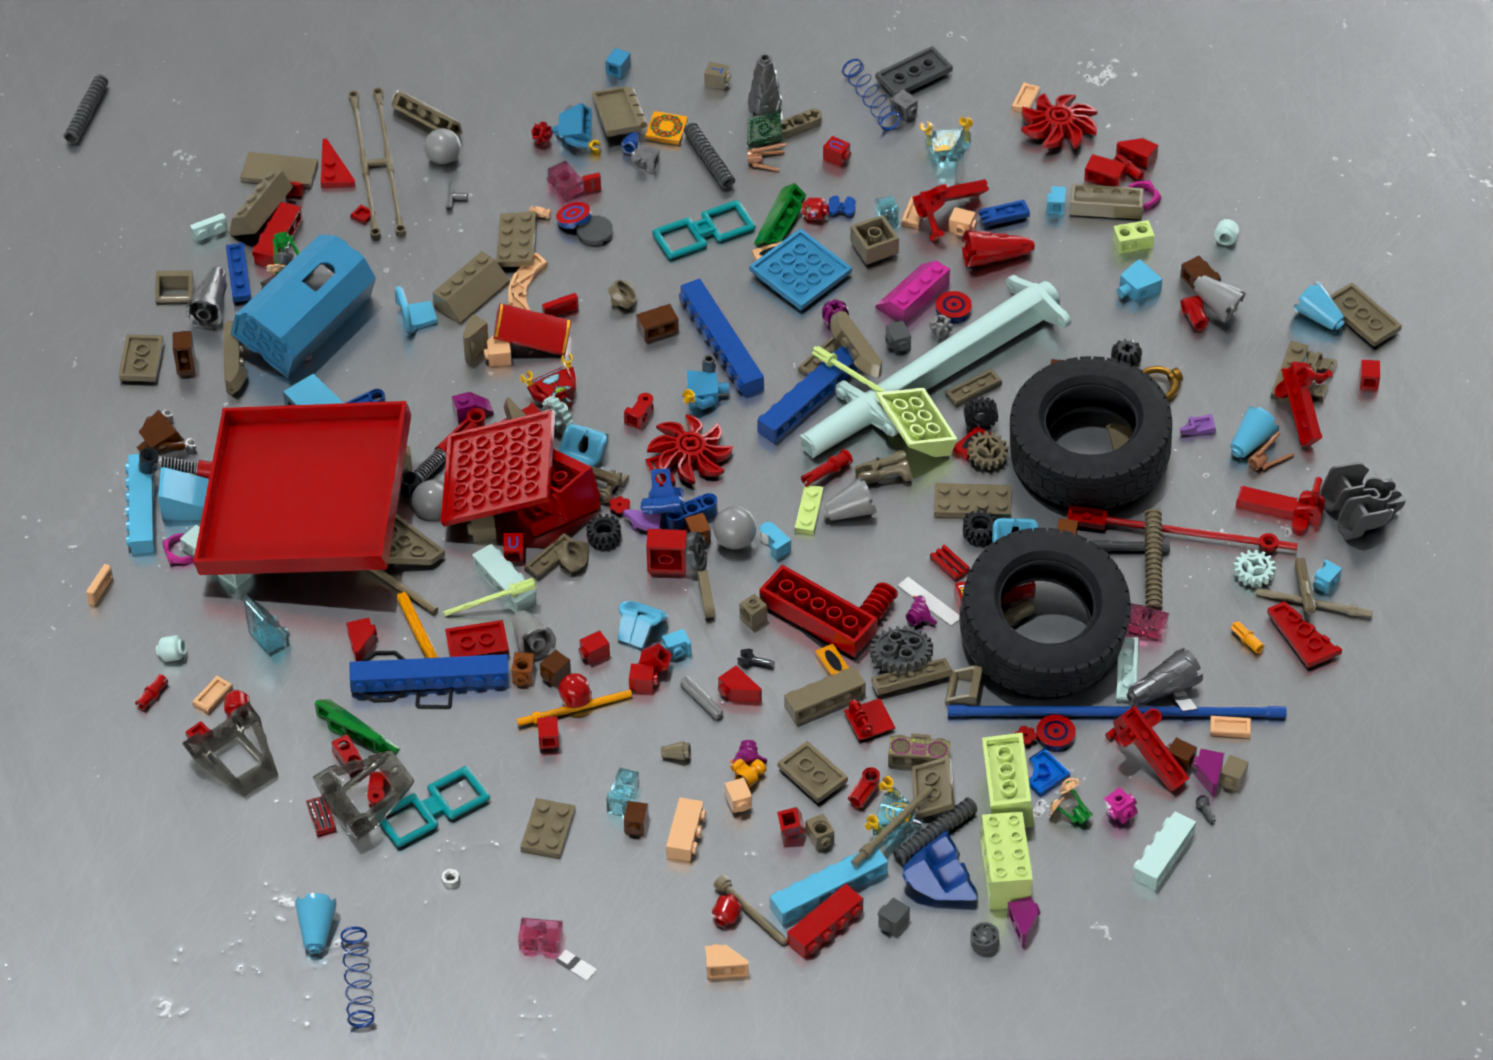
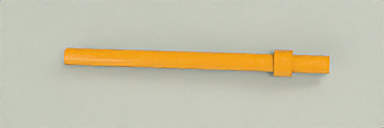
[516,690,632,727]

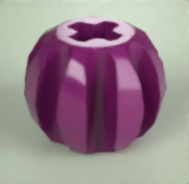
[822,299,849,325]

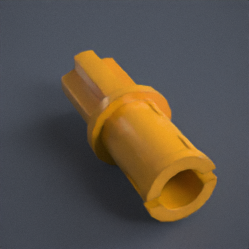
[1231,621,1265,654]

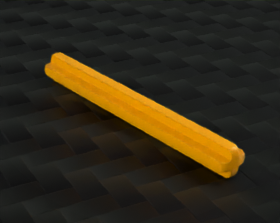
[397,592,438,658]

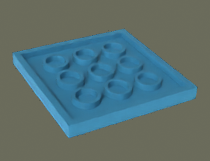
[749,228,852,310]

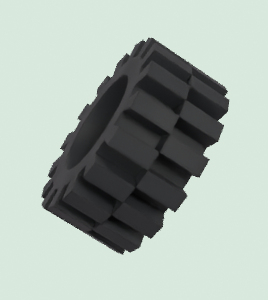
[963,397,999,430]
[963,510,996,546]
[586,514,621,550]

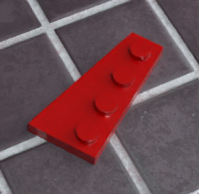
[1267,601,1342,668]

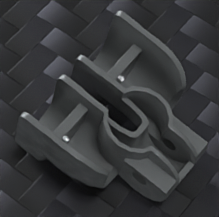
[1320,462,1406,540]

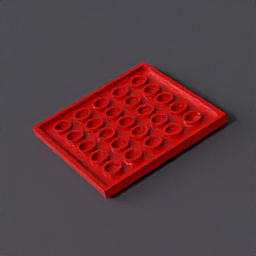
[441,409,555,527]

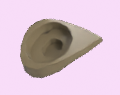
[608,280,637,309]
[557,540,589,572]

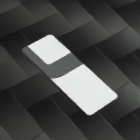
[1171,690,1197,711]
[556,950,596,980]

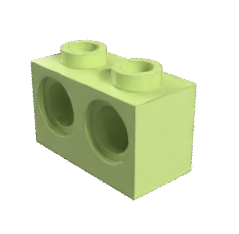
[1112,220,1155,254]

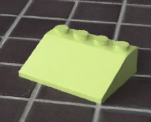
[875,388,957,457]

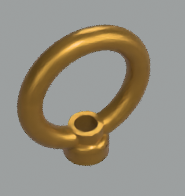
[1142,366,1183,400]

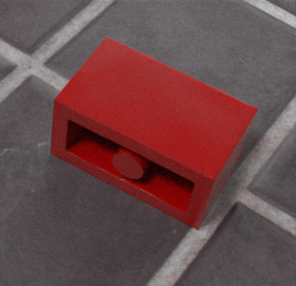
[1084,154,1126,187]

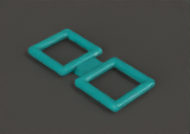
[652,200,756,259]
[375,766,490,847]

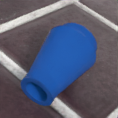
[621,131,640,154]

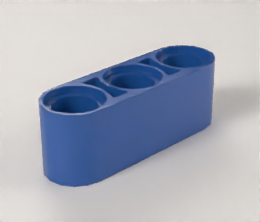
[666,493,718,530]

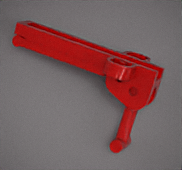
[912,179,989,242]
[1275,362,1333,447]
[1235,477,1325,535]
[1105,706,1189,792]

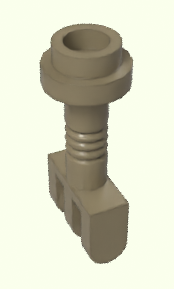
[599,469,629,503]

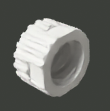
[441,869,460,889]

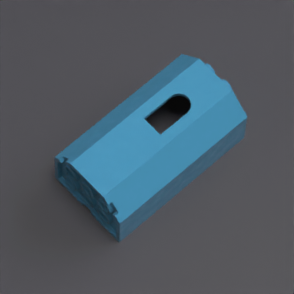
[231,234,376,378]

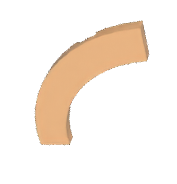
[508,252,548,310]

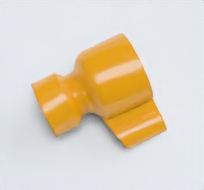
[730,759,767,789]

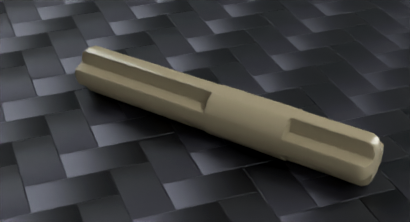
[1295,557,1316,613]

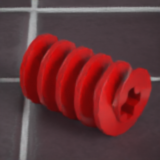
[859,582,898,624]

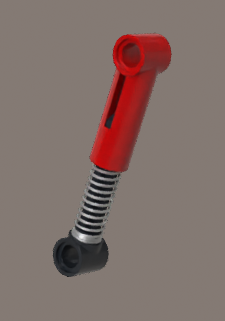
[401,408,486,498]
[138,448,212,479]

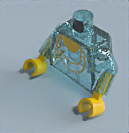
[920,117,973,168]
[865,776,923,840]

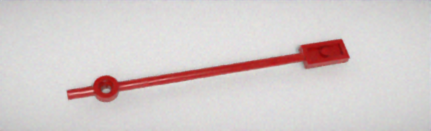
[1067,505,1298,553]

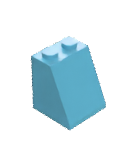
[158,467,209,521]

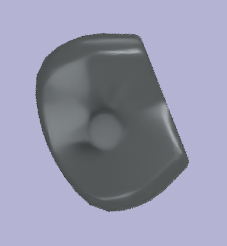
[275,249,294,266]

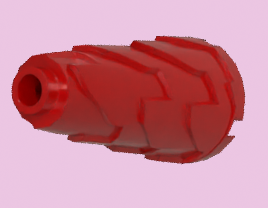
[962,230,1035,267]

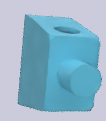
[1116,259,1162,301]

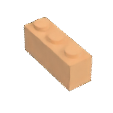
[666,797,706,862]

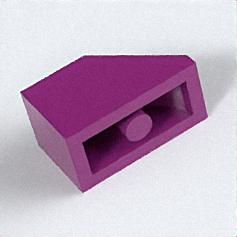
[451,392,494,424]
[1193,748,1224,797]
[1007,896,1040,947]

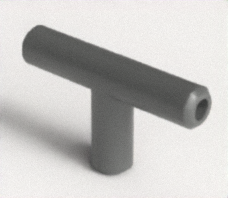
[445,182,468,211]

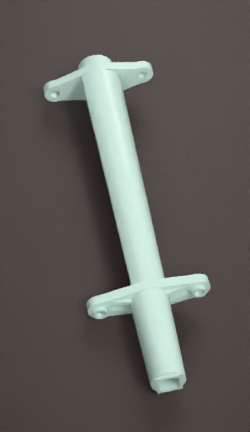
[800,275,1071,458]

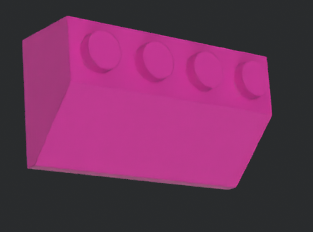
[875,260,950,324]

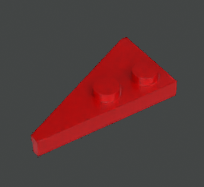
[321,138,356,188]

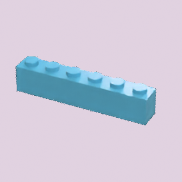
[125,454,155,554]
[770,847,888,926]

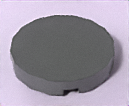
[577,215,613,246]
[686,532,707,570]

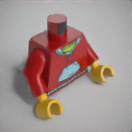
[520,353,577,409]

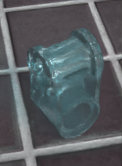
[874,195,900,228]

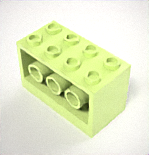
[982,733,1035,828]
[980,812,1033,910]

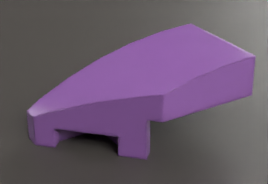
[1180,414,1216,435]
[623,509,661,531]

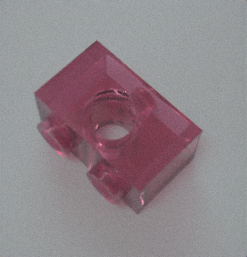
[547,161,585,203]
[1126,603,1169,642]
[518,918,564,954]

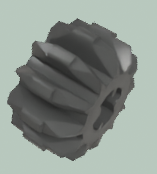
[1111,339,1142,367]

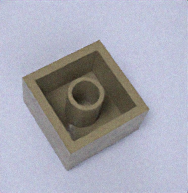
[850,215,899,265]

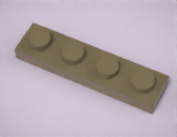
[1270,341,1309,402]
[871,658,952,695]

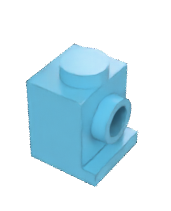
[1046,186,1066,215]
[1313,559,1342,595]
[662,629,692,659]

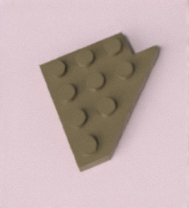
[388,514,445,565]

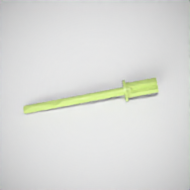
[812,346,884,392]
[443,578,537,617]

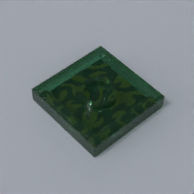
[747,111,783,148]

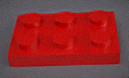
[445,620,509,657]

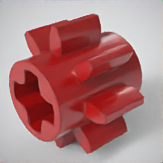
[531,122,553,144]

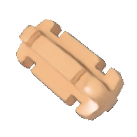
[529,206,551,219]

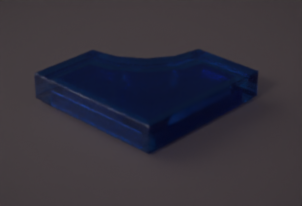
[1029,748,1071,797]

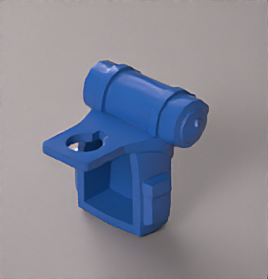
[640,468,685,515]

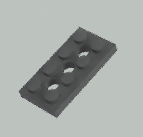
[875,46,953,96]

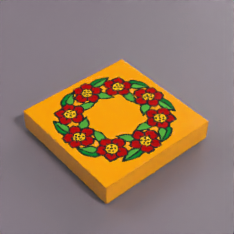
[645,111,688,145]

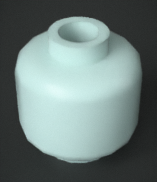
[1214,219,1239,246]
[156,635,187,662]

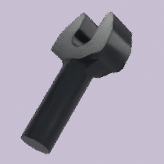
[737,648,775,669]

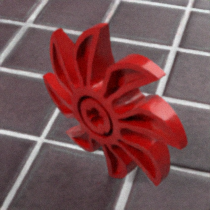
[1021,93,1097,149]
[647,414,733,484]

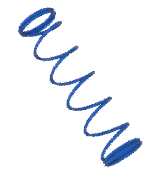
[842,59,901,130]
[340,926,375,1027]

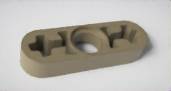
[775,109,822,138]
[697,570,715,618]

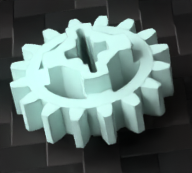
[542,396,574,435]
[1233,549,1276,588]

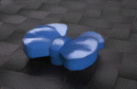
[828,195,856,217]

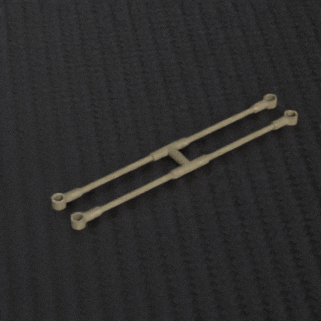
[348,87,406,240]

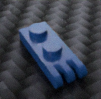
[978,199,1030,227]

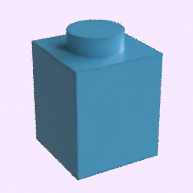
[605,48,631,78]

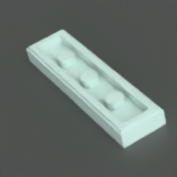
[1116,636,1138,703]

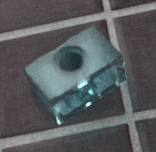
[606,767,639,817]

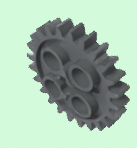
[870,625,933,675]

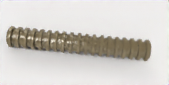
[1145,508,1163,613]

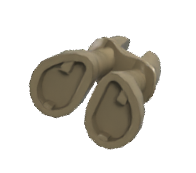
[854,450,912,484]

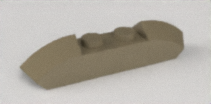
[391,90,463,136]
[830,311,882,378]
[224,320,247,395]

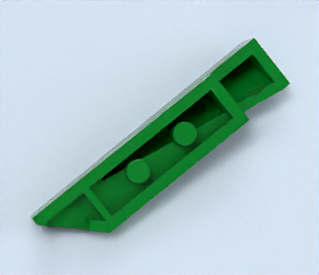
[754,183,806,245]
[315,699,400,760]

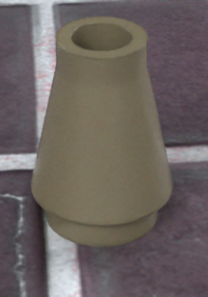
[661,741,691,761]

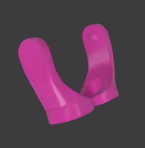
[1128,180,1161,210]
[162,533,193,565]

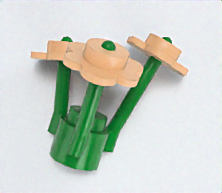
[267,232,300,274]
[1049,778,1093,824]

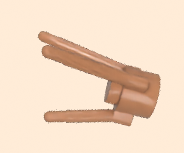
[748,143,787,172]
[1248,432,1294,471]

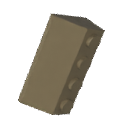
[229,170,293,236]
[432,251,510,324]

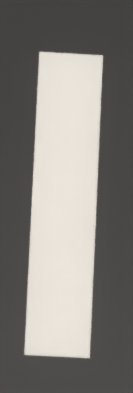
[898,577,959,626]

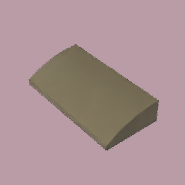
[1070,184,1143,220]

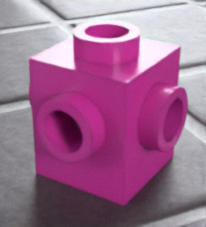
[1104,787,1138,824]

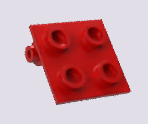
[844,698,896,741]

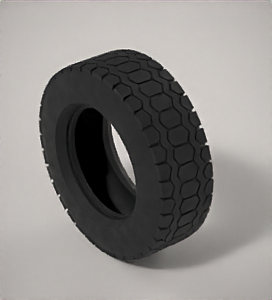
[1010,356,1173,510]
[959,528,1131,697]

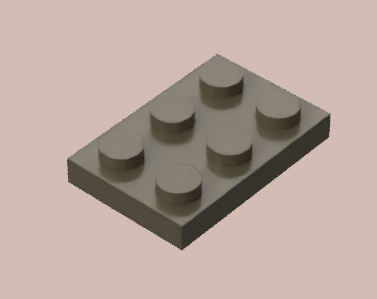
[118,334,164,382]
[778,741,848,803]
[912,756,955,818]
[520,798,575,859]

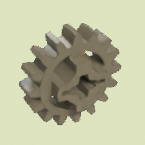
[967,431,1009,470]

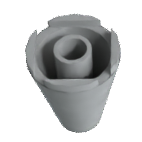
[1193,275,1246,323]
[822,477,877,521]
[512,610,557,661]

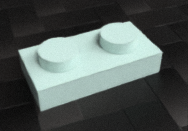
[190,213,228,242]

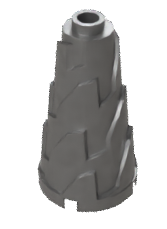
[748,54,783,118]
[186,267,226,329]
[1126,648,1203,705]

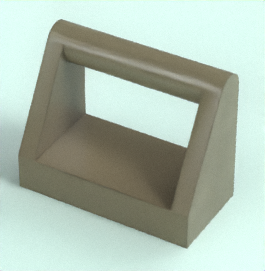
[155,270,195,303]
[463,314,489,363]
[945,666,983,706]

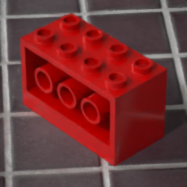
[534,449,600,522]

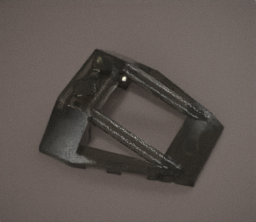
[182,702,278,797]
[313,750,414,839]

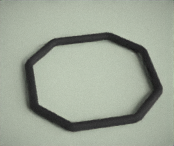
[362,651,407,702]

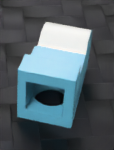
[760,522,791,560]

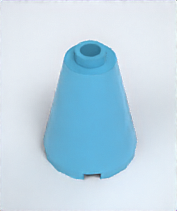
[1293,281,1345,331]
[1230,406,1279,458]
[295,893,337,954]

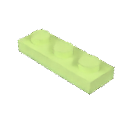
[795,485,823,535]

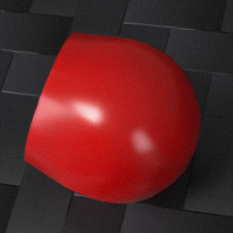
[558,673,592,708]

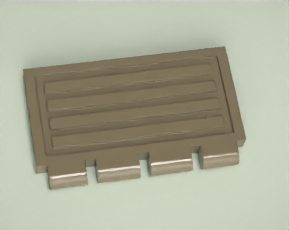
[592,86,647,137]

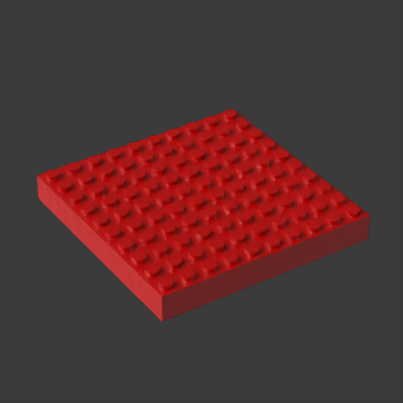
[193,401,411,575]

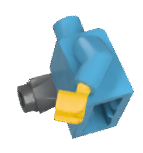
[552,103,601,153]
[682,354,729,410]

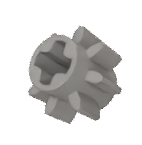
[929,315,952,337]

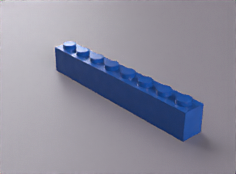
[679,278,764,396]
[757,346,872,443]
[349,654,509,693]

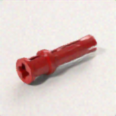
[801,449,853,487]

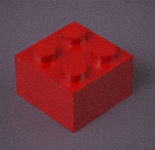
[646,529,687,573]

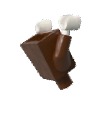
[136,409,197,455]

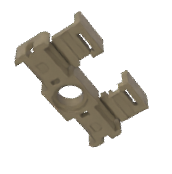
[1306,350,1337,403]

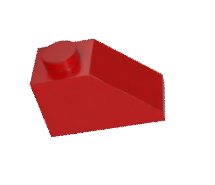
[1116,138,1158,170]
[346,618,377,662]
[718,665,762,703]

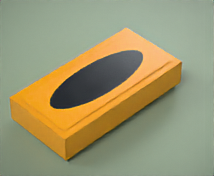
[815,644,849,676]

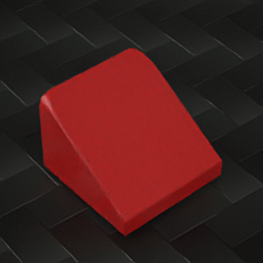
[286,181,305,197]

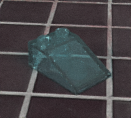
[243,595,290,657]

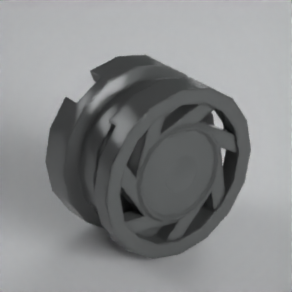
[970,922,999,955]

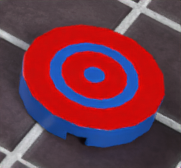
[556,202,592,229]

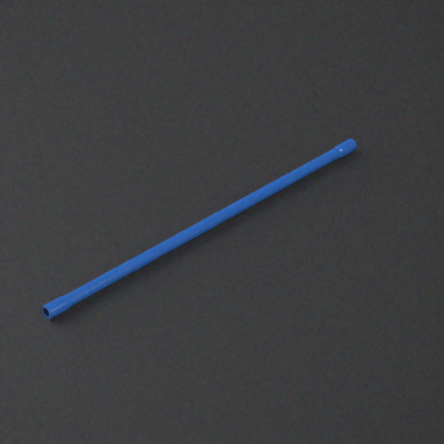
[947,705,1287,718]

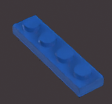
[226,243,251,302]

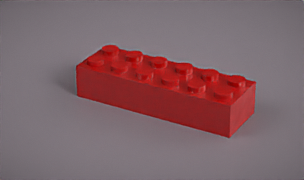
[759,564,878,657]

